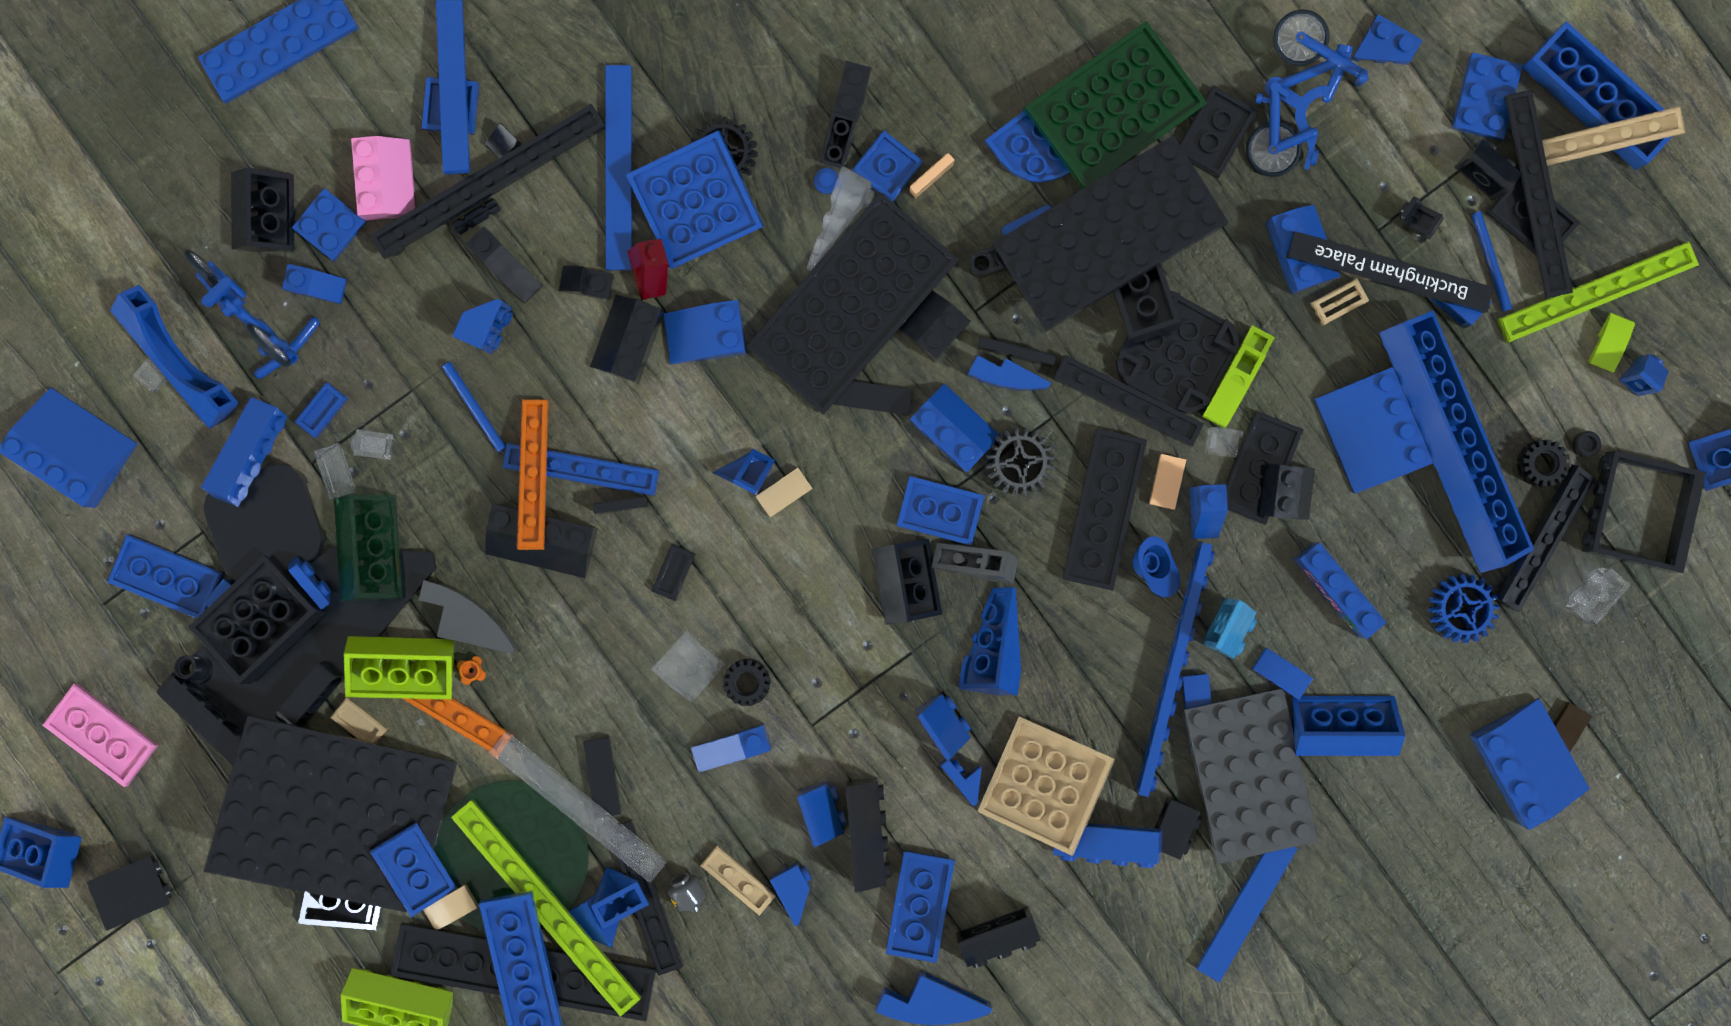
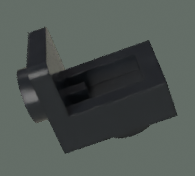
[1400,197,1444,240]

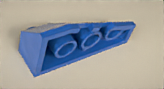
[958,587,1021,696]

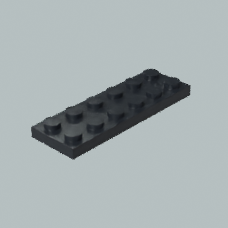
[1062,428,1147,591]

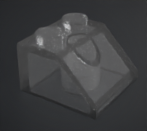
[651,630,727,703]

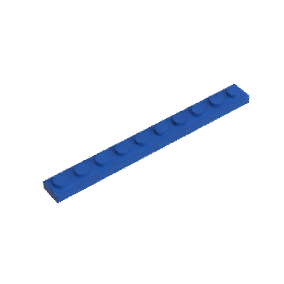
[1135,542,1215,797]

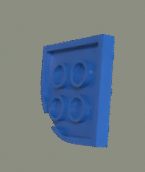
[985,111,1070,183]

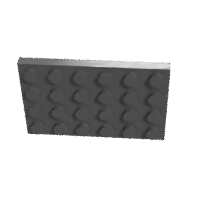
[1182,688,1318,864]

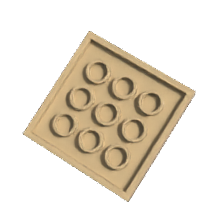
[977,717,1115,856]

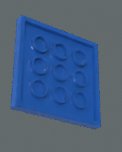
[626,130,764,269]

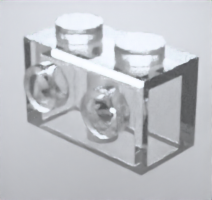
[1565,568,1631,625]

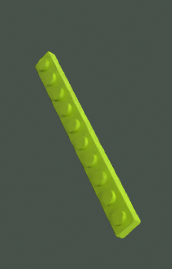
[451,799,641,1017]

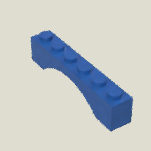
[110,285,238,429]

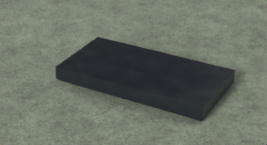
[1225,410,1304,525]

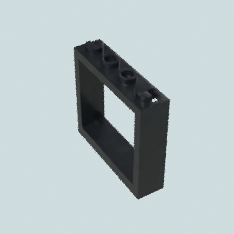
[1582,451,1706,573]

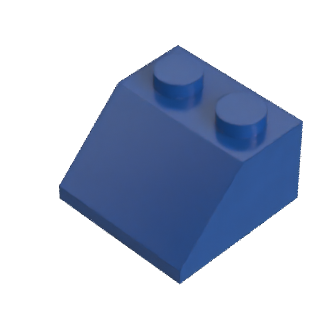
[797,781,848,847]

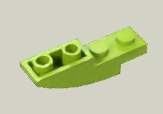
[1202,325,1275,429]

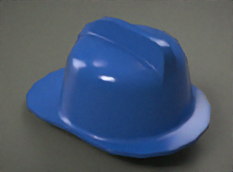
[1133,536,1180,597]

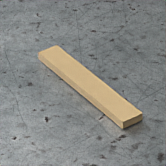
[1542,107,1685,166]

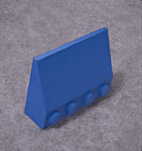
[1314,367,1433,494]
[0,388,138,508]
[1470,698,1590,830]

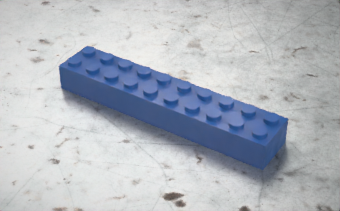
[1379,311,1534,573]

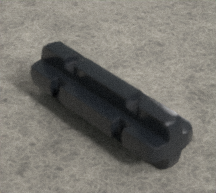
[452,198,501,235]

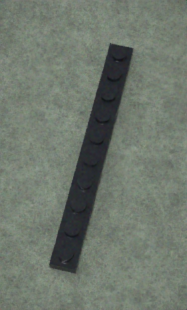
[369,104,606,259]

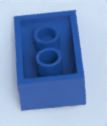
[664,300,747,365]
[1688,428,1731,491]
[915,693,971,761]
[0,817,82,888]

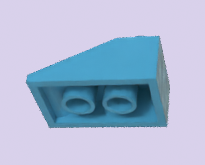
[1201,598,1257,659]

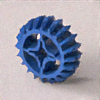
[1427,574,1500,644]

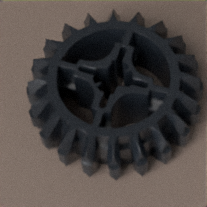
[690,117,758,181]

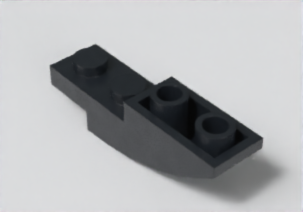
[819,61,872,169]

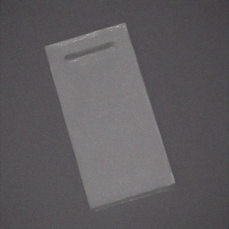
[314,443,356,500]

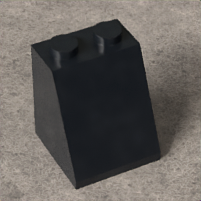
[86,856,172,931]

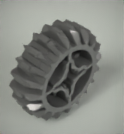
[985,427,1055,497]

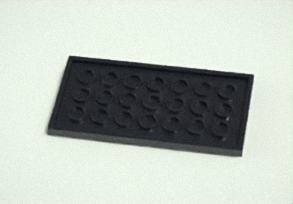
[992,135,1228,332]
[746,192,959,415]

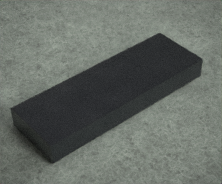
[977,337,1056,367]
[833,381,912,416]
[583,737,621,818]

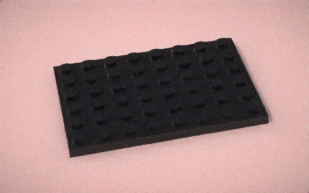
[203,715,457,913]

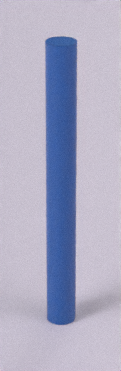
[1471,211,1513,312]
[442,362,506,453]

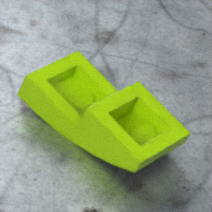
[1588,312,1635,373]

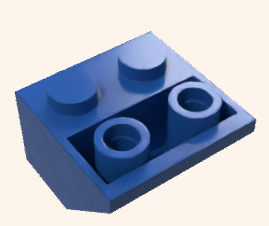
[453,299,513,354]

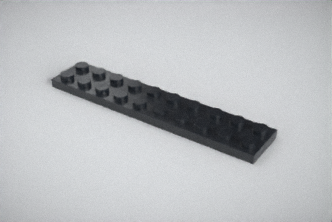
[391,922,656,1021]

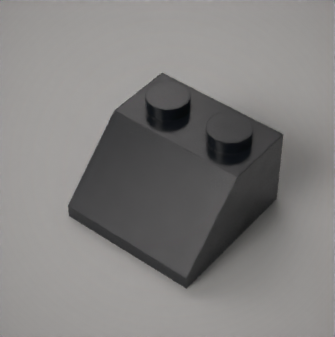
[1454,139,1521,201]
[899,291,971,362]
[1260,463,1315,520]

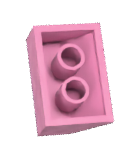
[351,136,416,221]

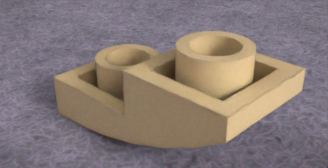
[424,884,479,930]

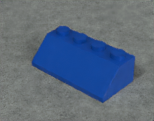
[1291,696,1405,756]

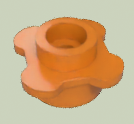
[457,656,486,685]

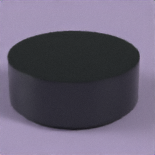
[1572,431,1601,457]

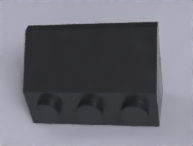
[231,168,294,252]
[590,295,664,384]
[872,539,942,625]
[956,906,1041,968]

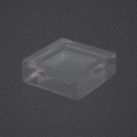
[133,357,167,393]

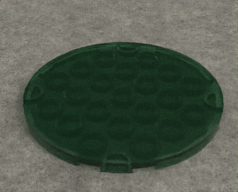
[434,780,589,932]

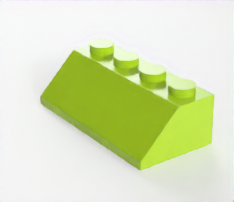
[344,636,454,700]
[341,968,453,1026]

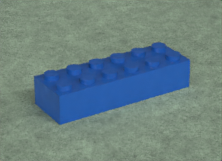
[1522,21,1673,170]

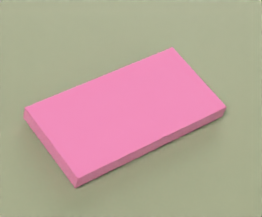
[42,683,158,787]

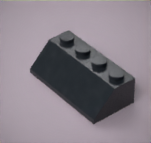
[485,504,598,578]
[846,778,891,893]

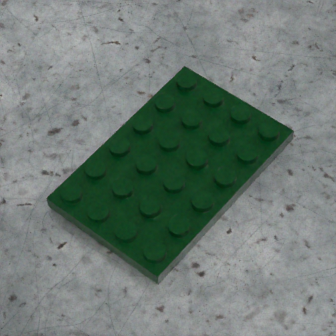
[1023,21,1207,189]

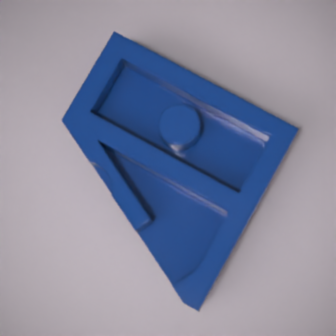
[1352,14,1423,65]

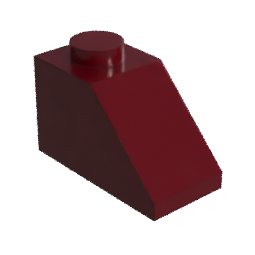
[627,239,668,300]

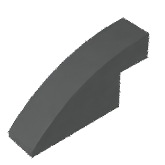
[419,580,519,654]

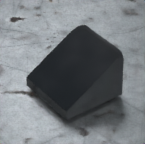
[485,123,521,158]

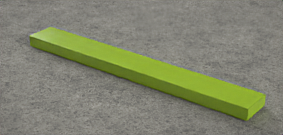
[1497,242,1699,343]

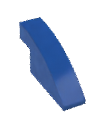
[876,970,992,1025]

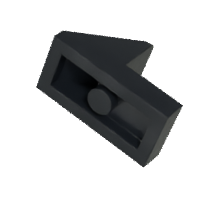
[559,266,614,300]

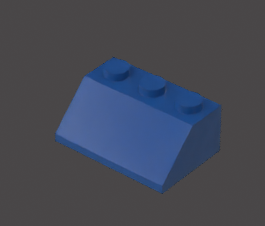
[1265,205,1341,295]
[910,383,1001,473]

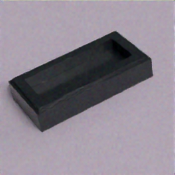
[593,496,649,514]
[652,544,696,601]

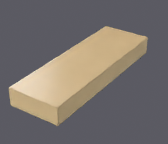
[700,845,776,916]

